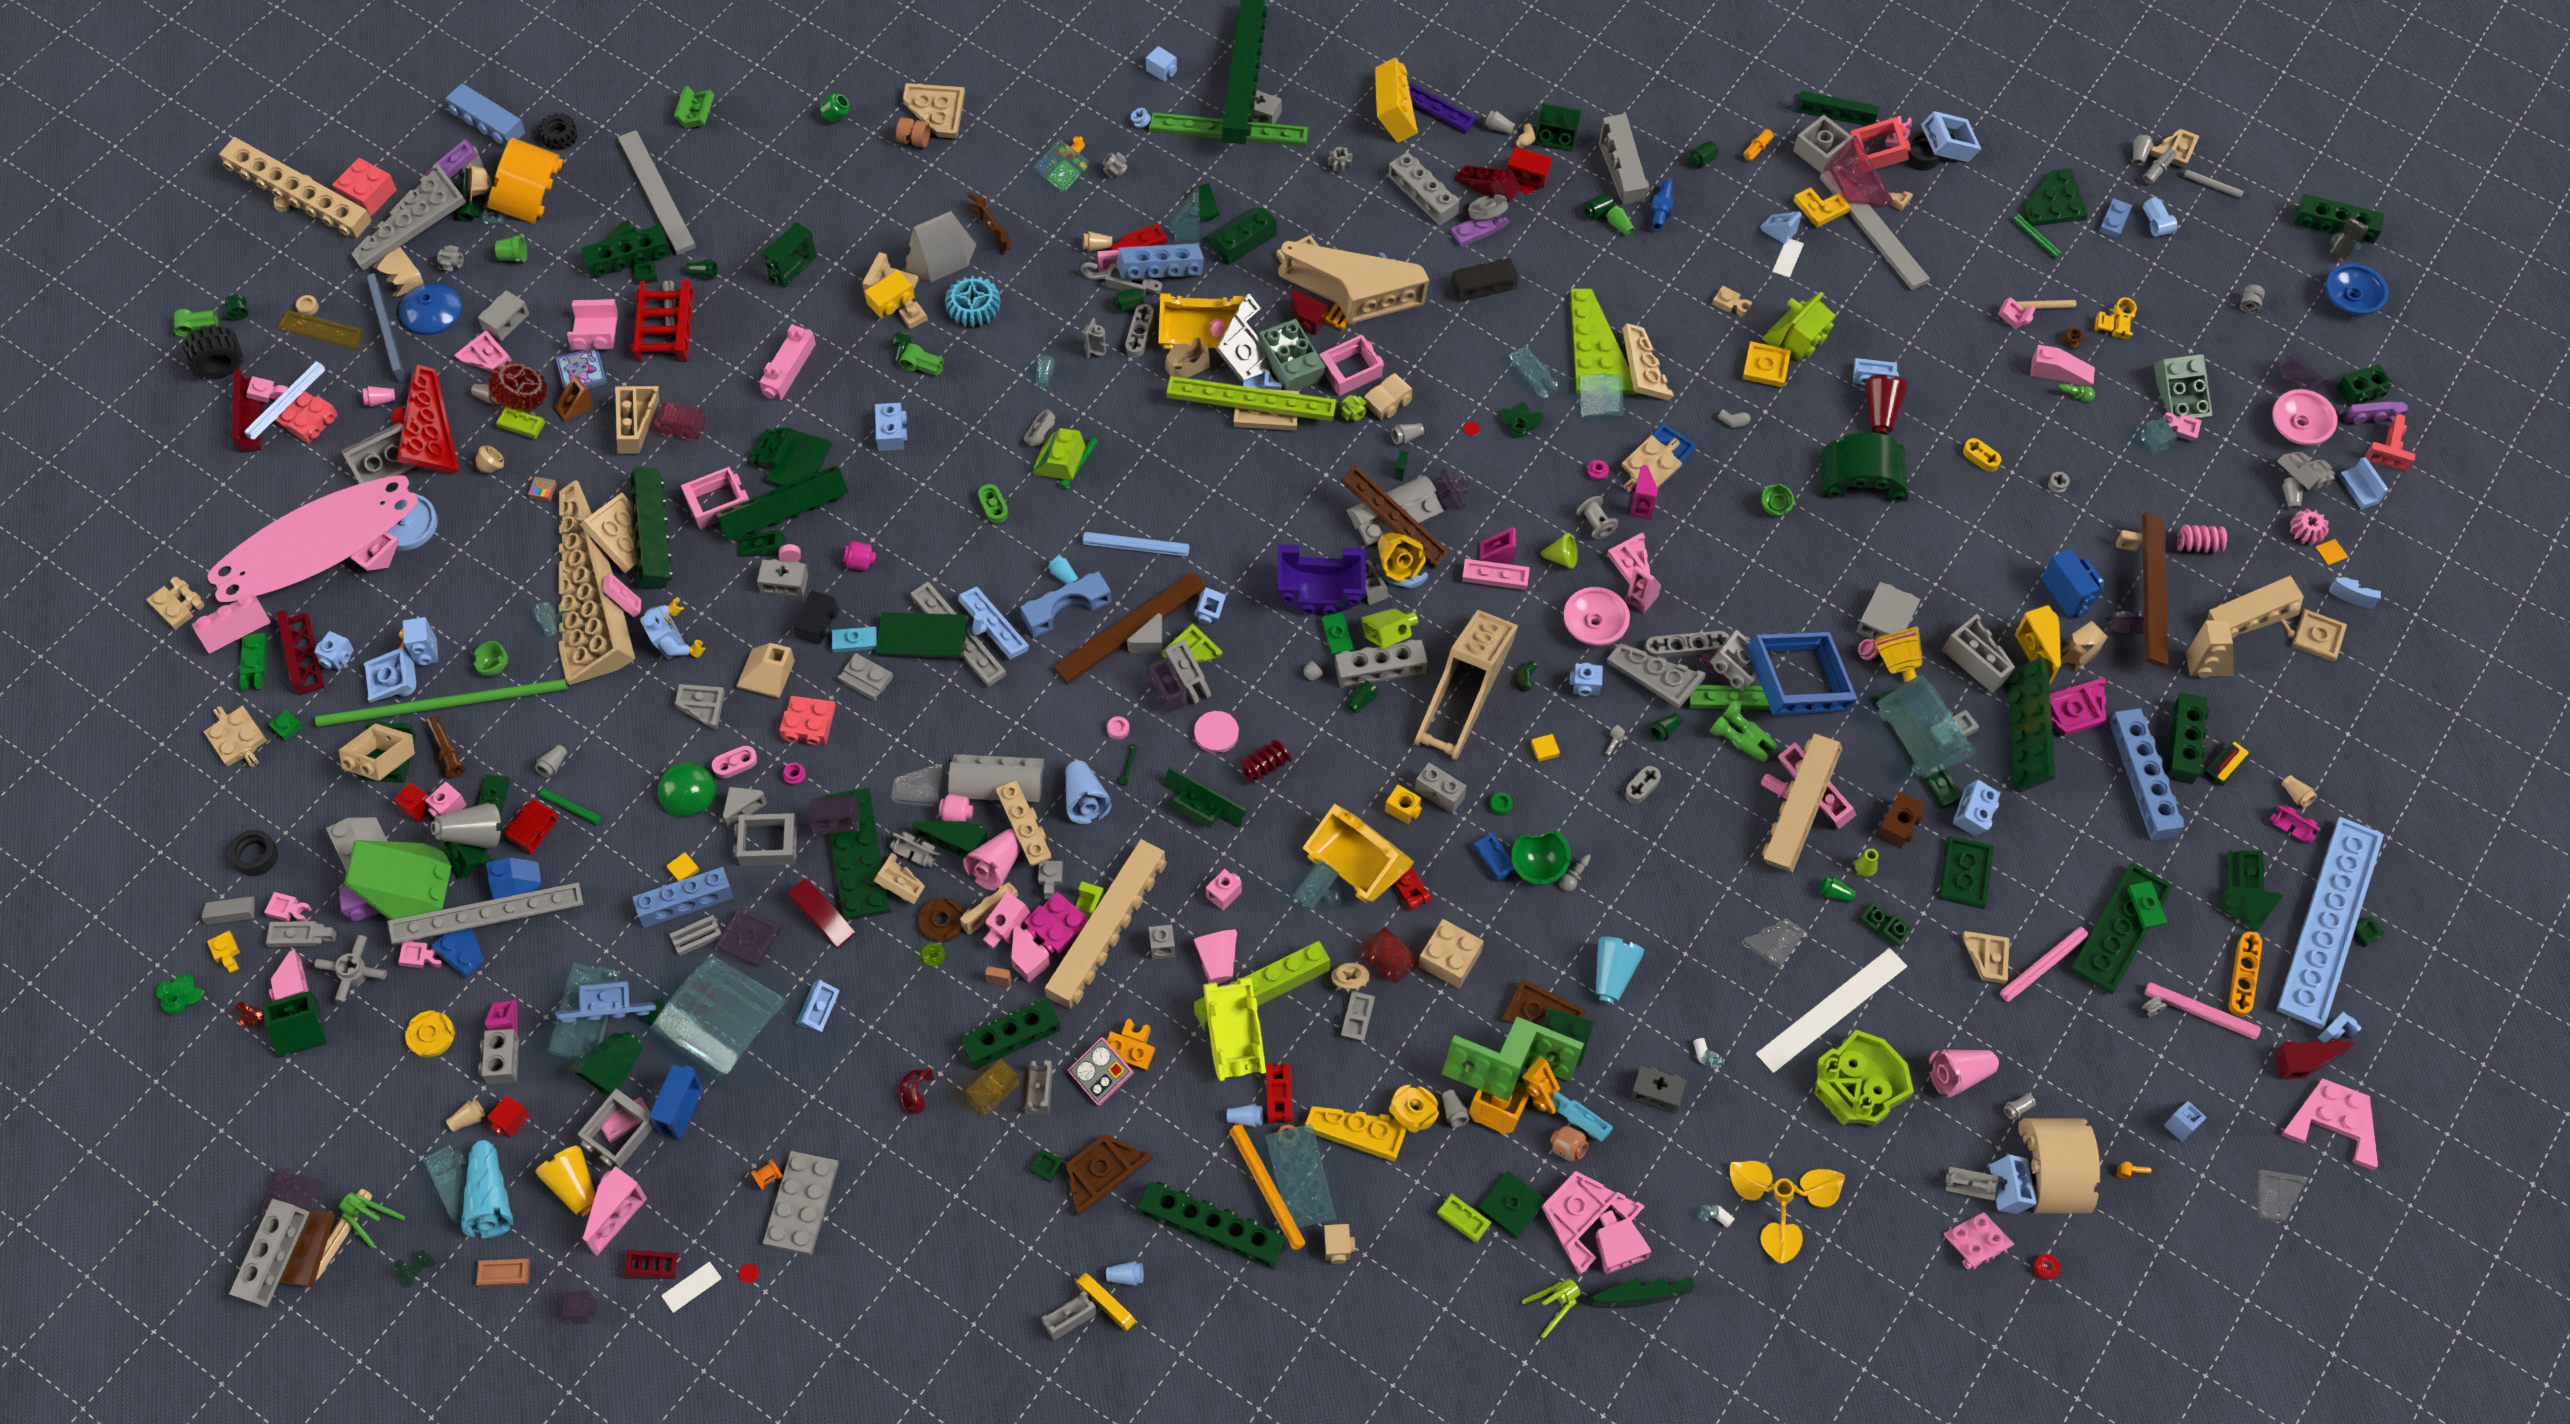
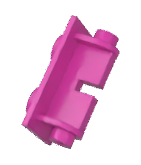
[2270,805,2321,843]

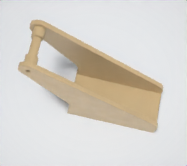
[1278,241,1429,325]
[1414,610,1518,761]

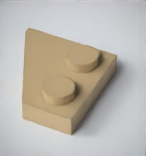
[2149,129,2199,168]
[874,853,925,904]

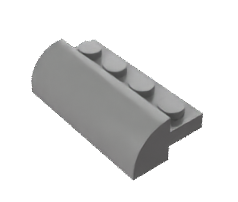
[1347,476,1444,547]
[948,754,1044,802]

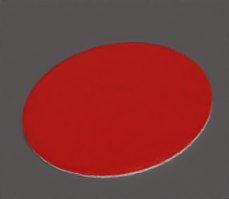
[1520,183,1536,194]
[1463,421,1480,435]
[739,1264,759,1283]

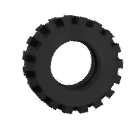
[182,325,243,379]

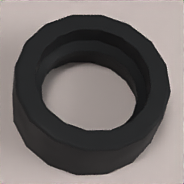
[1906,131,1941,170]
[229,830,278,876]

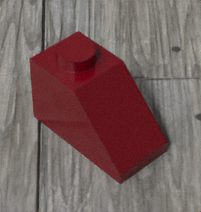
[1290,289,1328,335]

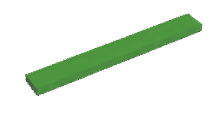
[1149,112,1308,147]

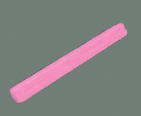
[2000,927,2088,1002]
[2144,982,2261,1039]

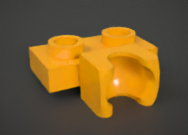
[1107,1019,1156,1071]

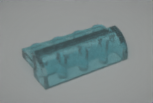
[547,962,621,1063]

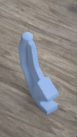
[1375,564,1428,588]

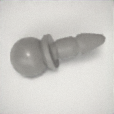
[1559,854,1590,892]

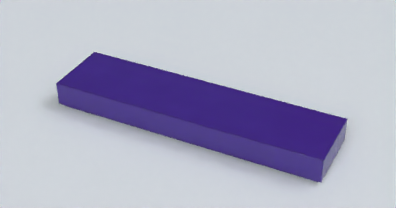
[1408,83,1477,135]

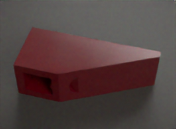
[1455,165,1520,203]
[2275,1039,2354,1080]

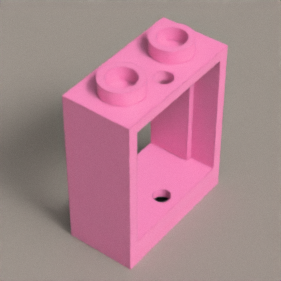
[1319,335,1384,396]
[681,467,749,529]

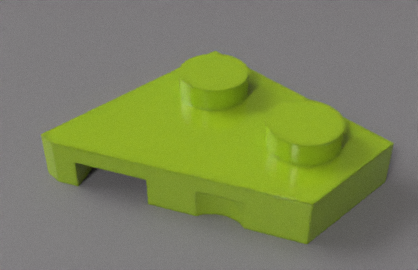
[1161,624,1223,664]

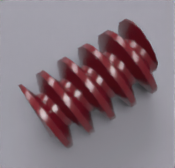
[1241,739,1292,785]

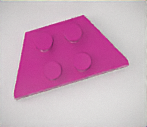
[2050,678,2106,736]

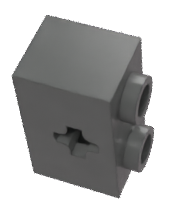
[1630,1065,1687,1114]

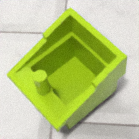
[1762,292,1836,362]

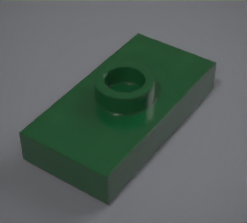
[478,775,510,819]

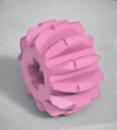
[2290,508,2329,546]

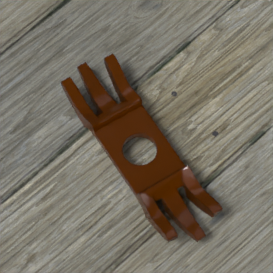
[967,193,1010,255]

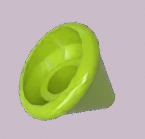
[1540,533,1577,569]

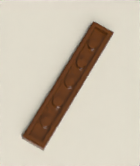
[1340,464,1450,569]

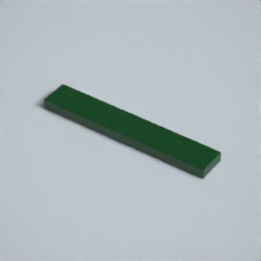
[1875,689,1962,809]

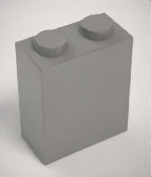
[1856,582,1921,641]

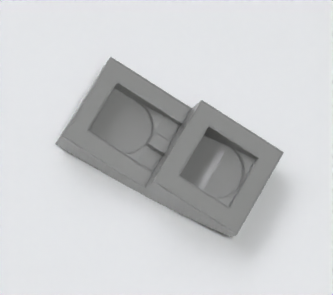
[1341,991,1375,1041]

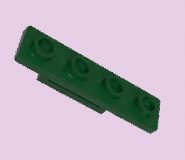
[1163,767,1247,828]

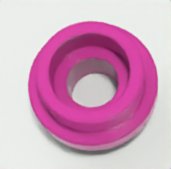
[1588,460,1609,481]
[783,763,806,785]

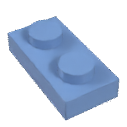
[2099,198,2132,239]

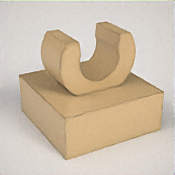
[899,300,928,329]

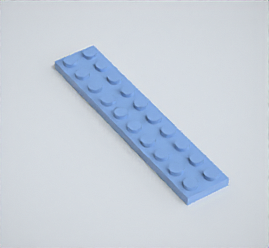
[2276,817,2384,1029]

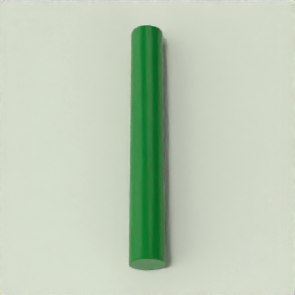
[2013,214,2062,259]
[1059,437,1098,490]
[539,788,602,825]

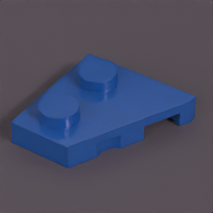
[432,929,484,978]

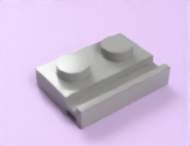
[837,653,893,701]

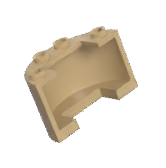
[2019,1118,2100,1213]

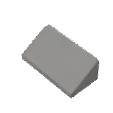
[202,896,255,925]

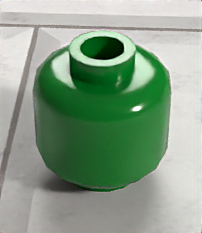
[820,93,849,123]

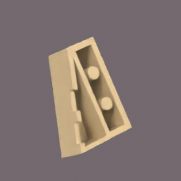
[615,386,659,454]
[2186,620,2234,678]

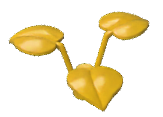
[1730,1161,1845,1264]

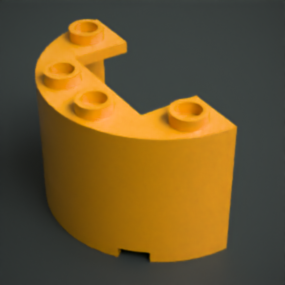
[487,137,563,224]

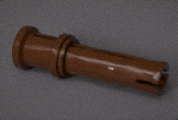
[425,715,466,778]

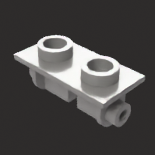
[1083,318,1106,359]
[890,831,940,867]
[1946,1167,1999,1200]

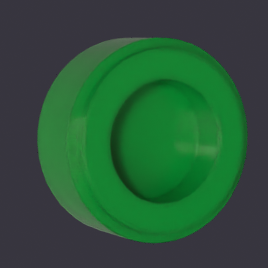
[1490,792,1513,816]

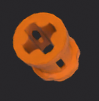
[750,1159,783,1191]

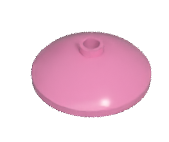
[2272,389,2337,445]
[1564,587,1630,646]

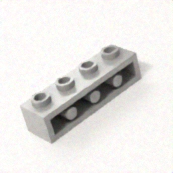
[1388,152,1460,226]

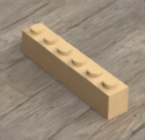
[1762,734,1843,873]

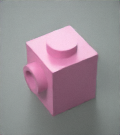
[425,782,467,819]
[1206,869,1242,911]

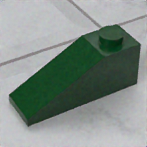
[913,821,988,858]

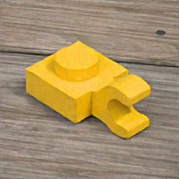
[207,930,240,973]

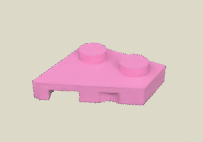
[1607,533,1650,584]

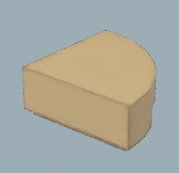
[1884,191,1913,211]

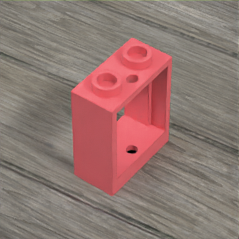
[1850,117,1911,173]

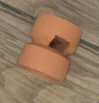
[896,117,931,148]

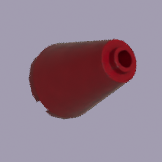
[1865,374,1908,435]

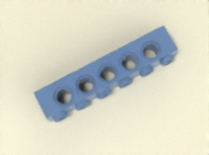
[2109,708,2184,841]

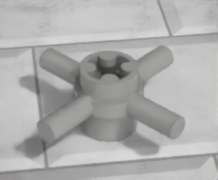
[315,935,387,1003]

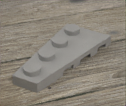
[1607,643,1706,708]

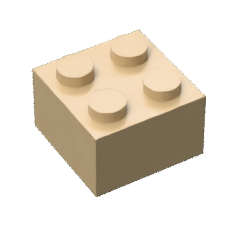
[1418,919,1484,989]

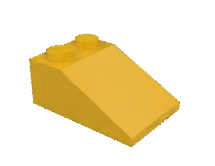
[2014,605,2061,685]

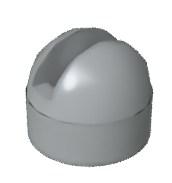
[1304,661,1323,680]

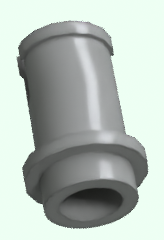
[2004,1093,2036,1119]

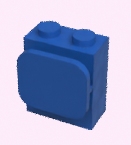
[2041,548,2104,619]

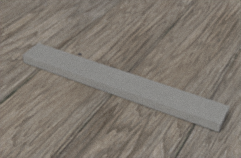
[618,130,696,255]
[1820,166,1930,290]
[388,882,584,945]

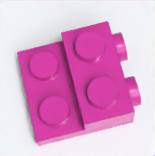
[1024,892,1089,956]

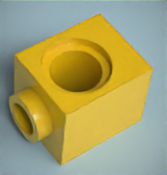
[1385,785,1422,825]

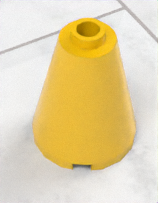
[535,1145,596,1217]

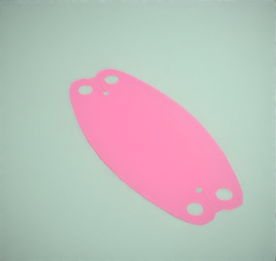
[208,476,418,602]

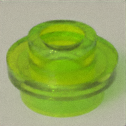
[922,943,945,966]

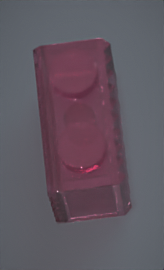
[655,401,706,439]

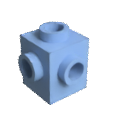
[314,631,354,671]
[1569,663,1603,696]

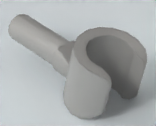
[1604,725,1625,756]

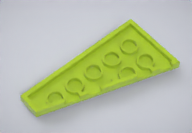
[1570,289,1639,395]

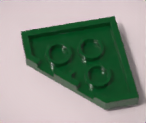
[2023,168,2088,226]

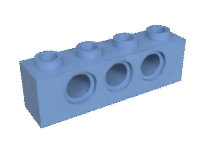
[1117,243,1204,279]
[633,867,734,928]

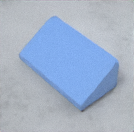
[796,980,840,1033]

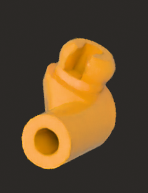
[1059,136,1085,159]

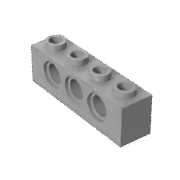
[1335,640,1428,688]
[229,1199,310,1307]

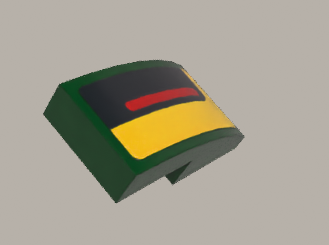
[2205,739,2252,786]

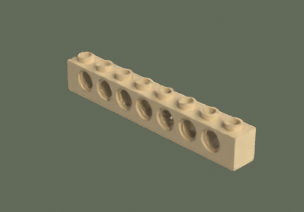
[219,137,372,239]

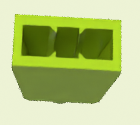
[1361,609,1418,649]

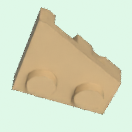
[1962,931,2009,984]

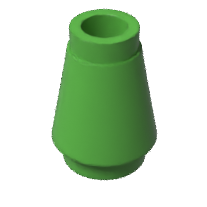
[1606,206,1635,236]

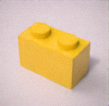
[865,270,915,319]

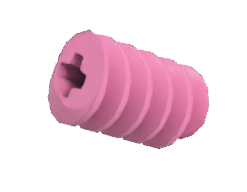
[2177,524,2227,553]

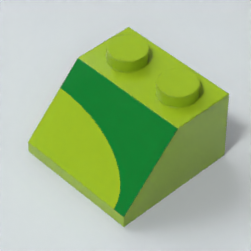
[1032,428,1086,480]

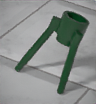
[456,168,488,222]

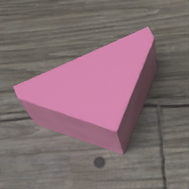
[351,531,399,571]

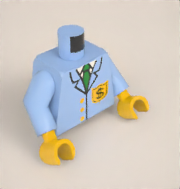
[640,599,706,659]

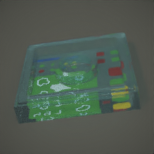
[1033,139,1090,193]

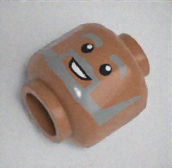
[1550,1126,1588,1162]

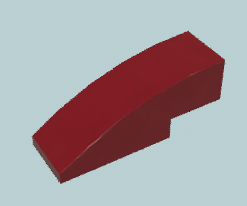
[788,877,855,949]

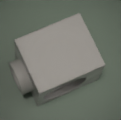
[1149,925,1175,960]

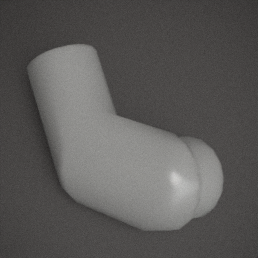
[1718,409,1751,428]

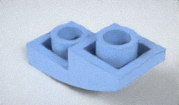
[2329,577,2381,609]

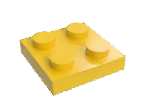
[1742,341,1791,388]

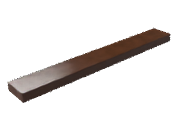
[2142,512,2168,668]
[1054,572,1207,685]

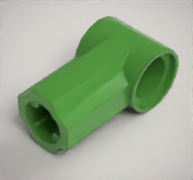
[174,309,219,337]
[899,343,944,376]

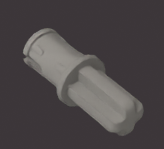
[2142,148,2177,184]

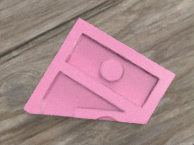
[454,331,512,373]

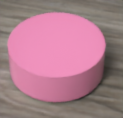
[779,544,801,562]
[1107,716,1130,740]

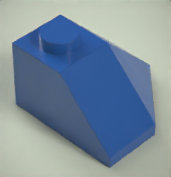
[486,857,542,899]

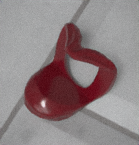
[898,1067,935,1114]

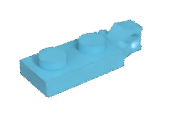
[1551,1092,1613,1142]

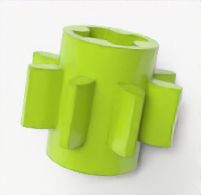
[1341,395,1366,421]

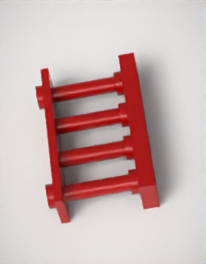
[631,280,694,362]

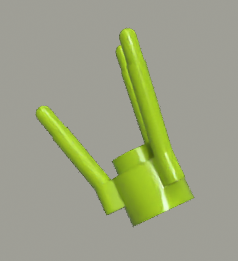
[1522,1278,1580,1339]

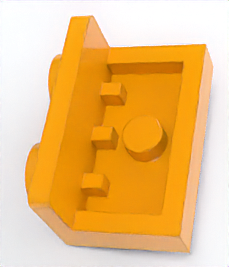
[1522,1056,1560,1114]

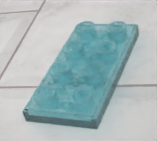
[1265,1124,1336,1229]

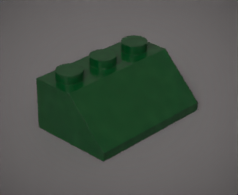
[1204,208,1277,265]

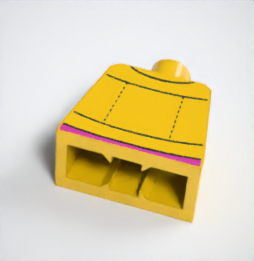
[1875,626,1922,682]

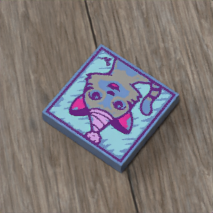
[556,349,607,390]

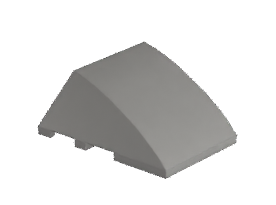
[902,211,976,283]

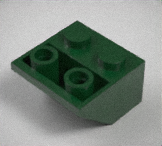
[1534,102,1582,151]
[262,991,327,1058]

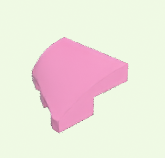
[1194,929,1237,984]

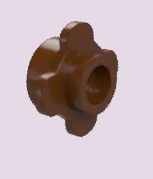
[2061,327,2085,349]

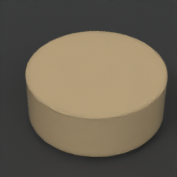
[296,295,319,316]

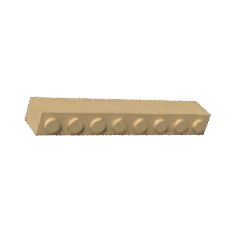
[1045,839,1167,1010]

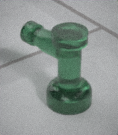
[394,1249,436,1287]

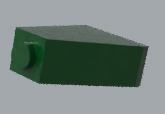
[568,1032,644,1095]

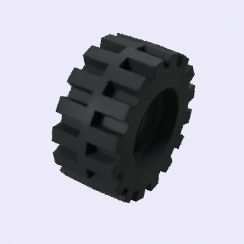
[539,113,578,150]

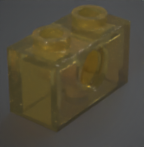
[966,1058,1019,1117]

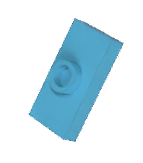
[832,627,877,653]

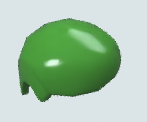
[1761,484,1794,516]
[473,641,508,676]

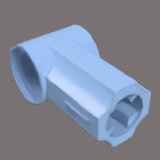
[2143,197,2178,237]

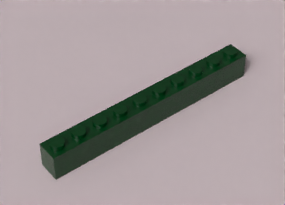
[1222,0,1268,144]

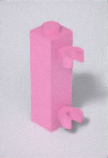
[759,324,816,401]

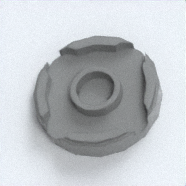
[1468,194,1508,220]

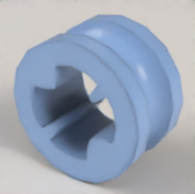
[1131,108,1151,128]

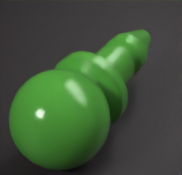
[2058,384,2095,403]

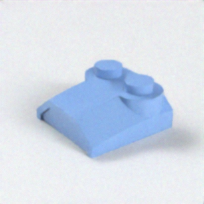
[364,647,416,702]

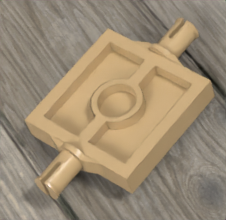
[1621,435,1682,492]
[203,705,268,767]

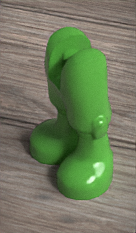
[1709,699,1778,762]

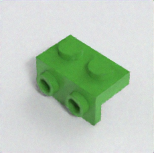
[674,86,715,129]

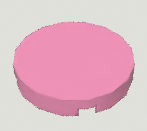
[1194,711,1239,754]

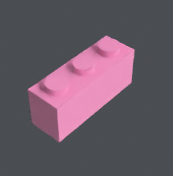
[192,593,271,654]

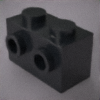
[793,590,839,644]

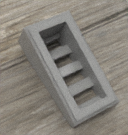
[1365,559,1388,605]

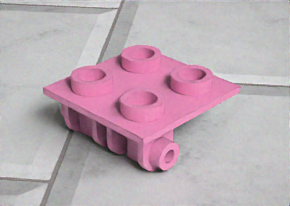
[1943,1212,2014,1270]

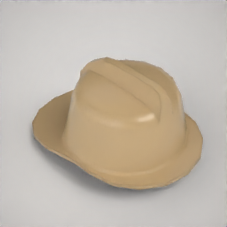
[467,163,492,204]

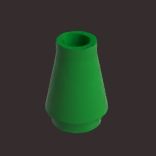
[1820,876,1856,903]

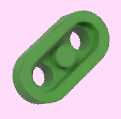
[978,484,1008,523]

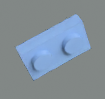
[1853,358,1899,385]

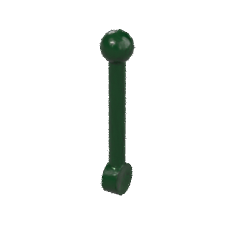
[1119,743,1139,786]

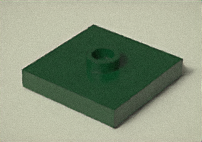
[1478,1171,1547,1239]

